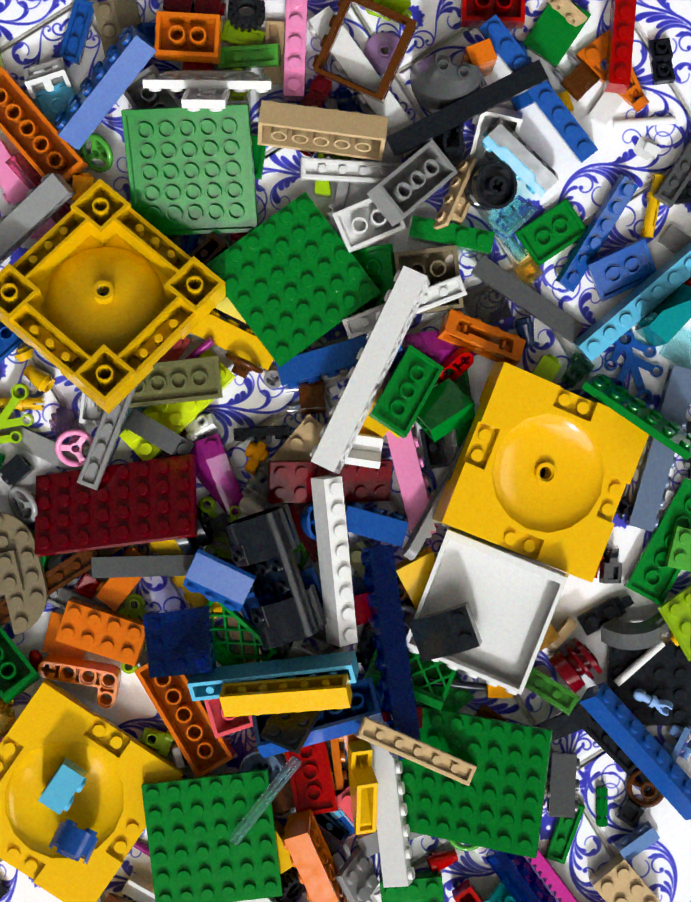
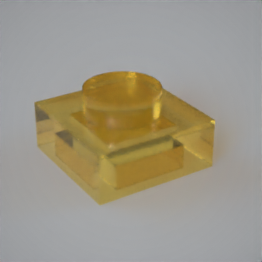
[514,257,543,286]

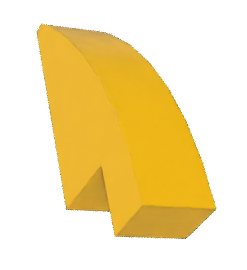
[348,740,378,835]

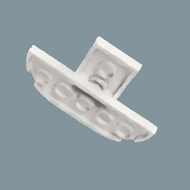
[143,70,271,112]

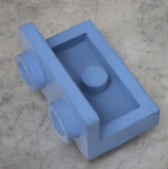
[615,821,660,861]

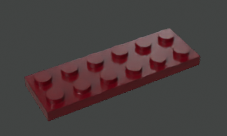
[267,459,392,503]

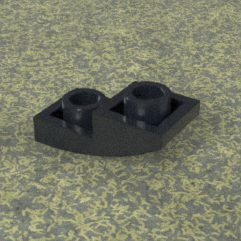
[648,37,675,86]

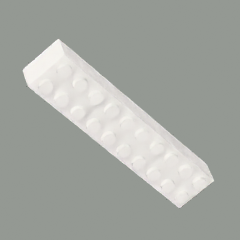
[310,266,430,474]

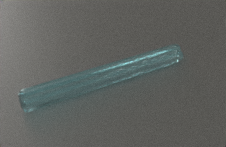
[229,756,301,845]

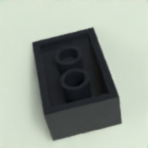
[408,602,482,662]

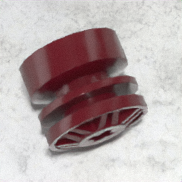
[548,637,603,693]

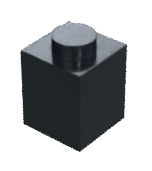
[0,454,35,486]

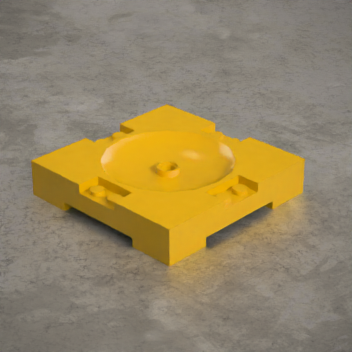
[0,179,226,414]
[432,362,649,583]
[0,679,183,902]

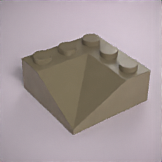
[394,245,464,315]

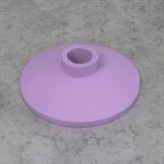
[364,32,405,74]

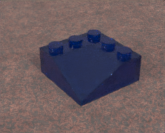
[143,605,217,678]

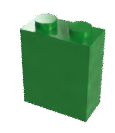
[415,378,476,442]

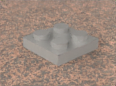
[335,849,380,902]

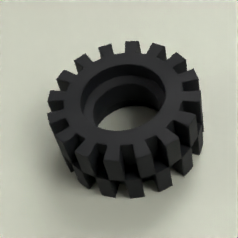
[228,0,265,33]
[276,867,306,902]

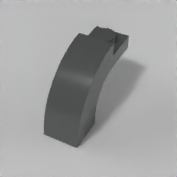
[123,408,195,456]
[601,612,669,650]

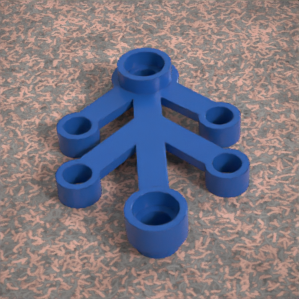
[604,330,663,405]

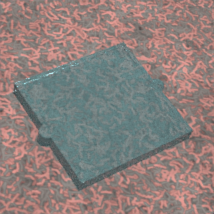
[659,328,691,370]

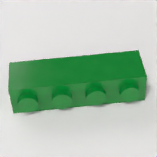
[408,215,495,256]

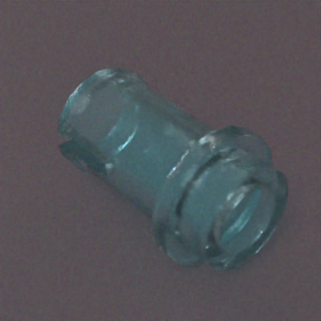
[502,236,528,263]

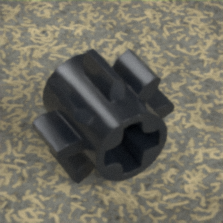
[614,496,633,520]

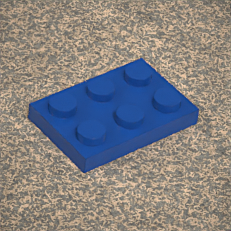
[586,237,657,302]

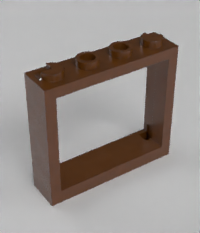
[312,0,418,103]

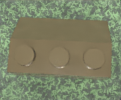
[92,0,151,62]

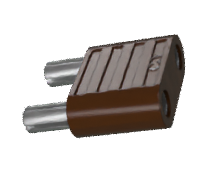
[552,53,600,102]
[284,380,326,415]

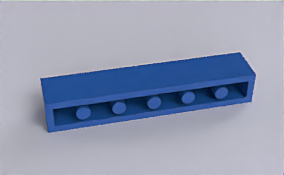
[275,334,404,390]

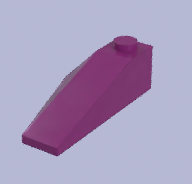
[403,331,477,369]
[189,433,244,517]

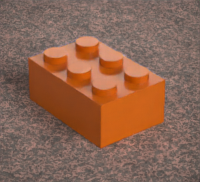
[154,11,222,64]

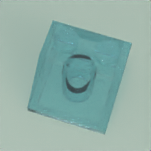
[486,195,538,243]

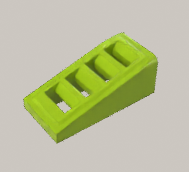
[314,153,331,198]

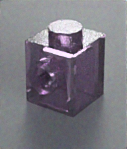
[49,406,79,438]

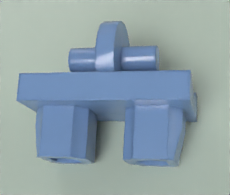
[662,724,691,762]

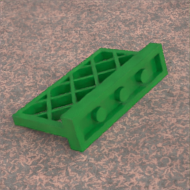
[183,601,278,666]
[363,632,457,711]

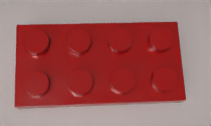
[285,741,339,815]

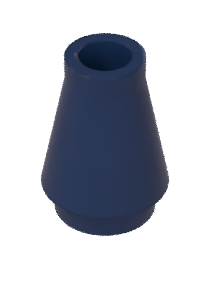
[514,316,535,348]

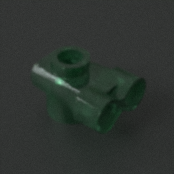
[561,352,595,388]

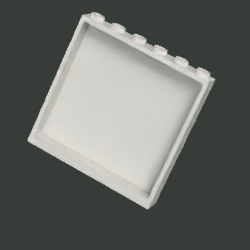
[404,527,569,695]

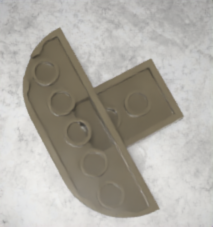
[0,512,48,635]

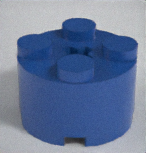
[48,819,99,864]

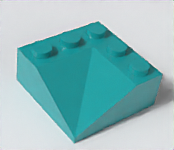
[636,284,691,347]

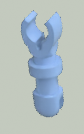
[633,689,673,716]

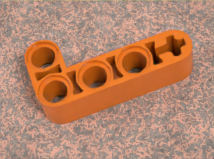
[37,654,121,709]

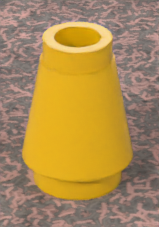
[23,365,55,393]

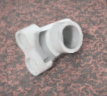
[185,413,219,443]

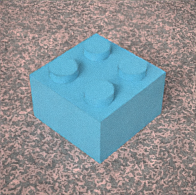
[38,757,87,815]

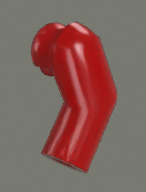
[29,649,43,672]

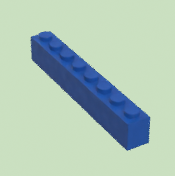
[478,14,598,163]
[579,682,691,820]

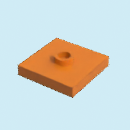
[42,611,85,659]

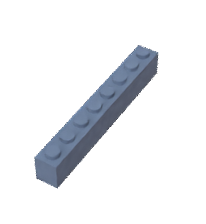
[625,365,691,532]

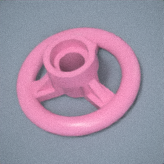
[55,429,93,467]

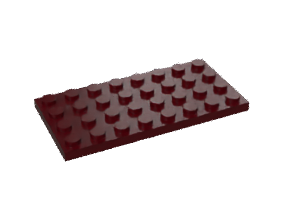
[34,454,198,557]

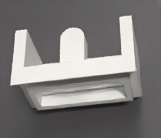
[23,57,72,99]

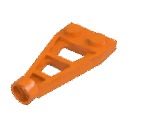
[576,30,650,112]

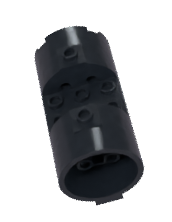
[223,504,327,649]

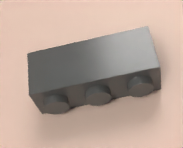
[546,751,580,818]

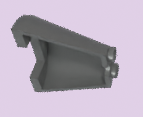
[410,53,488,114]

